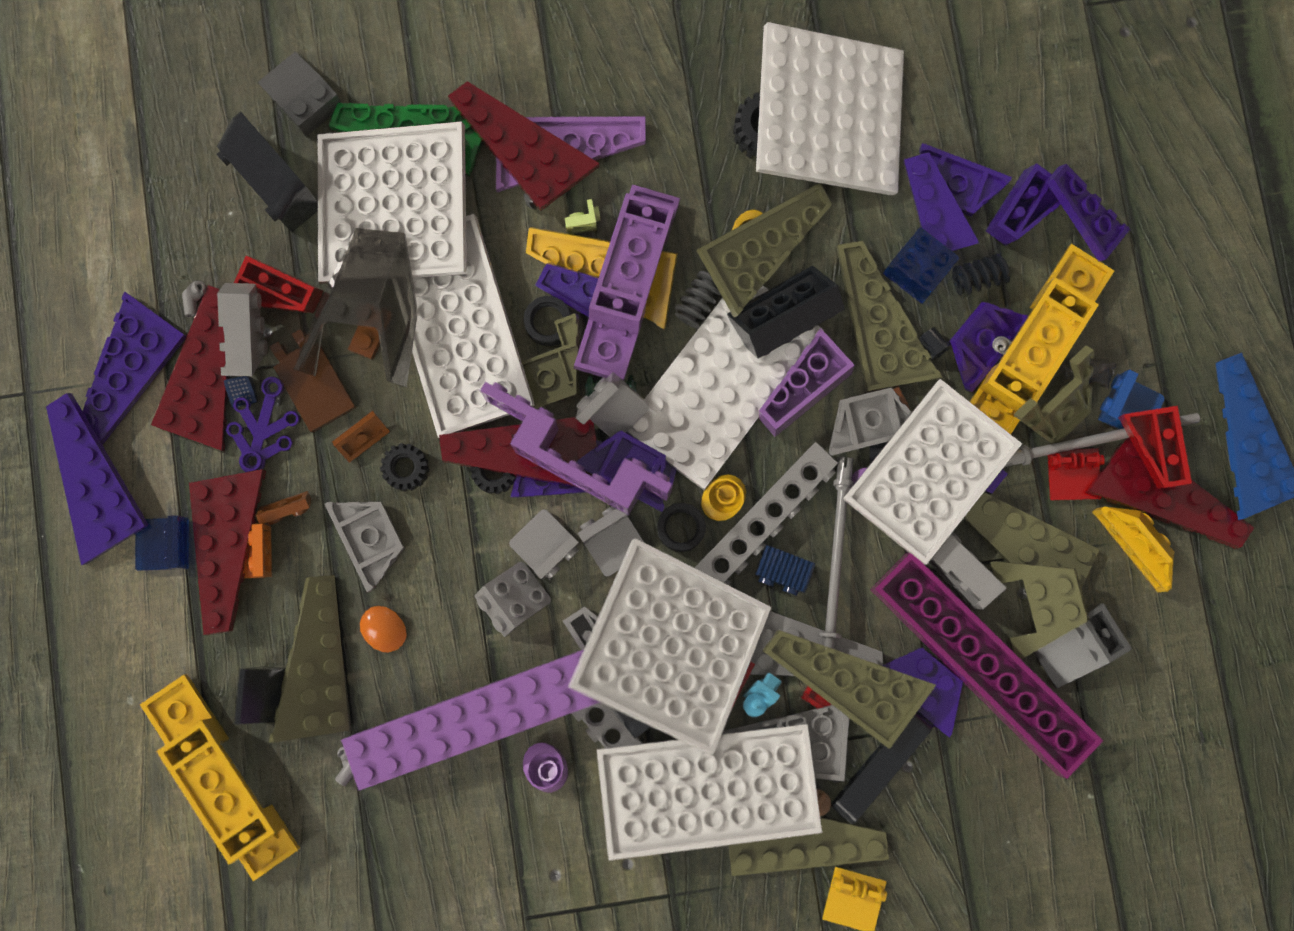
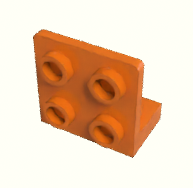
[243,524,272,579]

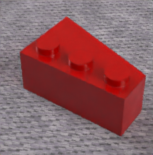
[234,255,323,313]
[1118,406,1192,489]

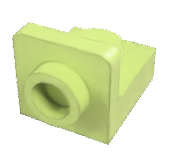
[565,199,601,234]

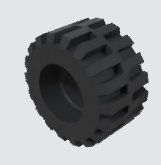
[733,92,760,161]

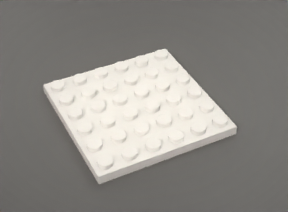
[756,22,904,196]
[318,122,467,284]
[568,538,771,754]

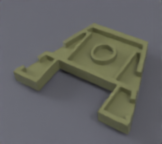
[522,313,579,410]
[1014,346,1095,444]
[990,561,1089,659]

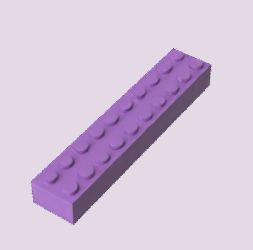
[341,649,600,790]

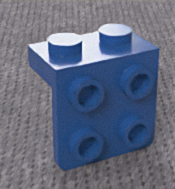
[1098,369,1165,430]

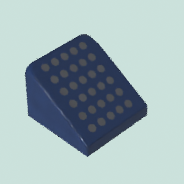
[224,376,258,408]

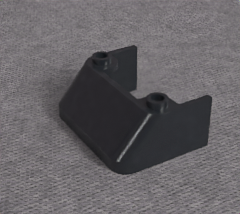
[216,111,318,233]

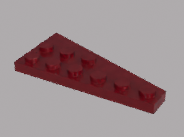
[439,417,597,487]
[189,469,266,636]

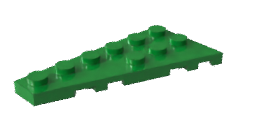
[329,103,483,177]

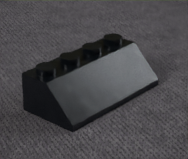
[727,265,845,359]

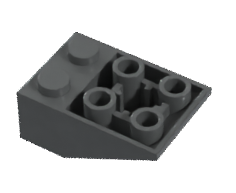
[1034,603,1132,688]

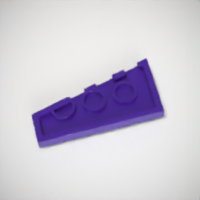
[1046,164,1130,261]
[535,263,599,317]

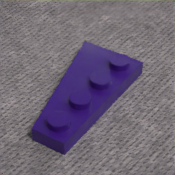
[903,152,979,257]

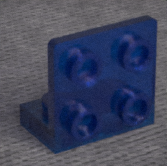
[883,227,959,304]
[135,515,189,571]

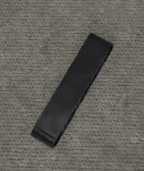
[831,712,933,824]

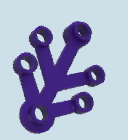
[226,377,300,472]

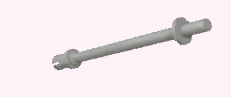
[1003,413,1200,468]
[818,457,854,649]

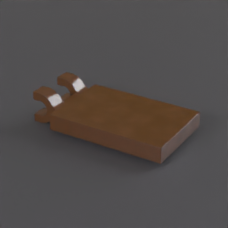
[269,329,356,433]

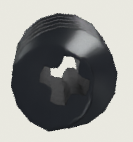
[952,254,1010,296]

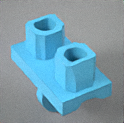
[743,673,781,717]

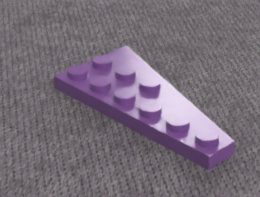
[496,117,645,192]

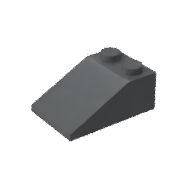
[258,51,342,137]

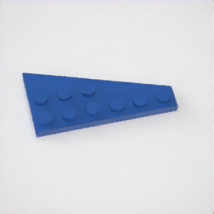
[1215,353,1294,520]

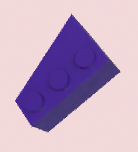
[986,163,1060,245]

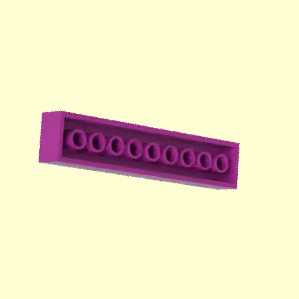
[870,553,1103,779]

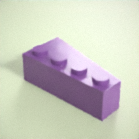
[759,328,854,437]

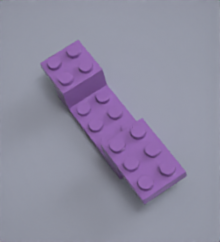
[574,185,680,381]
[480,382,672,515]

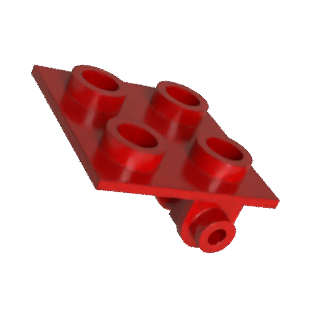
[1047,448,1105,500]

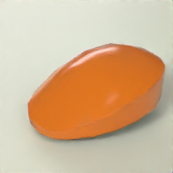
[360,606,407,653]

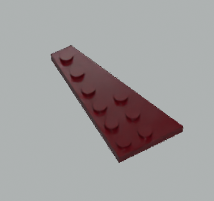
[448,81,600,211]
[151,285,229,452]
[1085,438,1254,549]

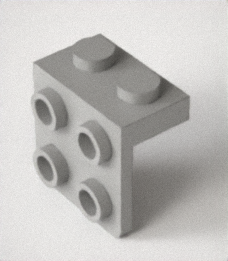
[576,372,649,437]
[578,506,644,577]
[509,509,580,580]
[474,562,551,637]

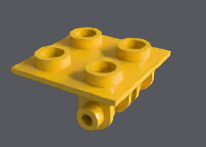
[822,867,887,931]

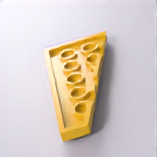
[526,227,678,329]

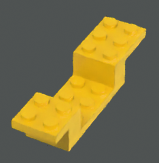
[970,244,1114,434]
[140,674,301,881]

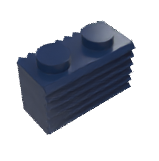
[755,545,815,596]

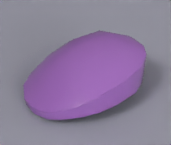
[523,743,568,793]

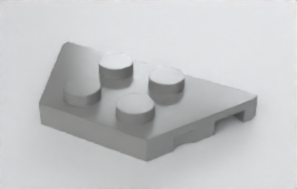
[829,388,912,456]
[324,502,405,593]

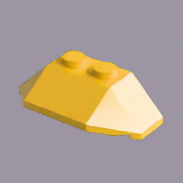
[1092,506,1174,592]

